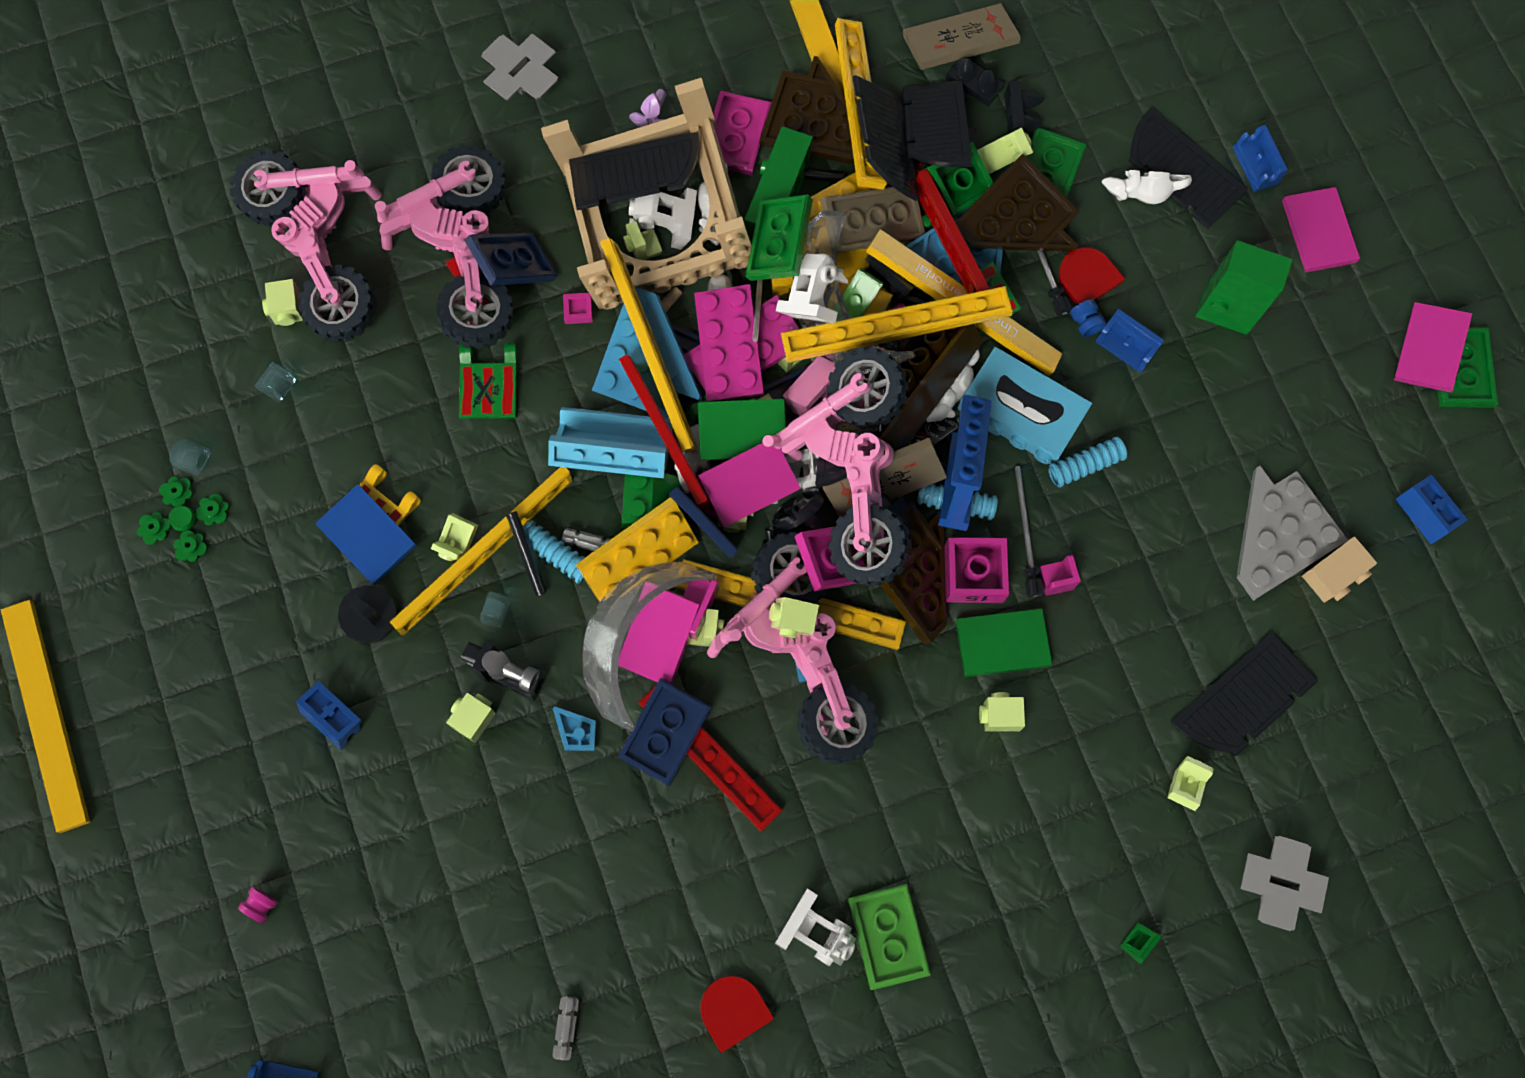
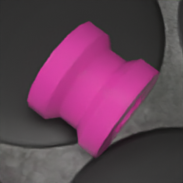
[237,886,278,924]

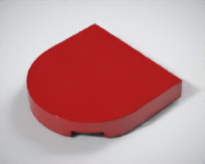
[1059,248,1125,306]
[700,976,774,1053]

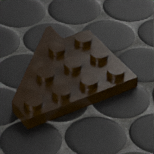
[759,56,855,165]
[955,154,1080,252]
[860,501,947,645]

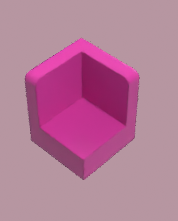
[1039,555,1081,596]

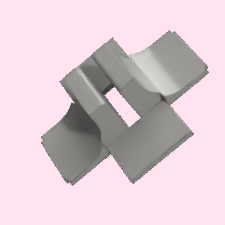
[481,34,558,101]
[1240,836,1329,931]

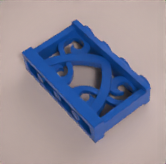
[938,395,992,531]

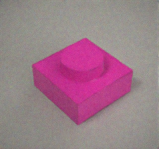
[563,293,593,324]

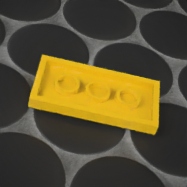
[576,497,699,610]

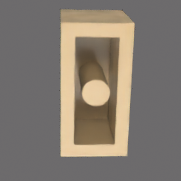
[1302,536,1377,603]

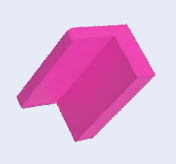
[683,575,720,641]

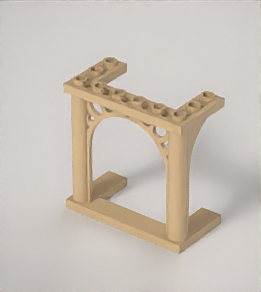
[541,78,751,309]

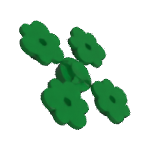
[137,477,229,562]

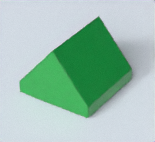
[1120,922,1161,964]

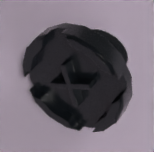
[772,488,824,532]
[338,585,397,644]

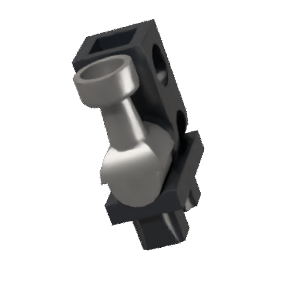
[461,641,548,701]

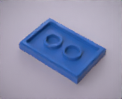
[315,484,417,586]

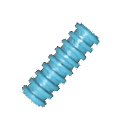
[1049,437,1127,487]
[917,483,998,520]
[523,520,585,584]

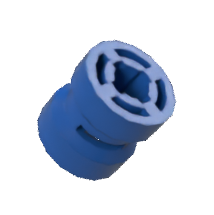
[1070,299,1107,337]

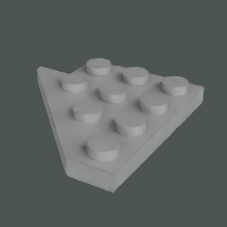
[1236,466,1348,601]

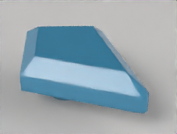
[553,707,596,751]

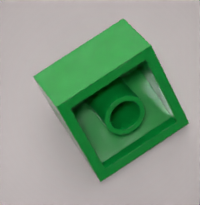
[917,142,993,217]
[622,473,683,530]

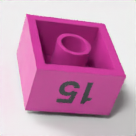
[945,538,1009,603]

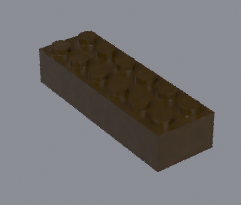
[877,324,984,455]

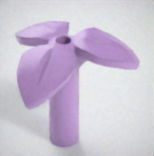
[629,89,667,127]

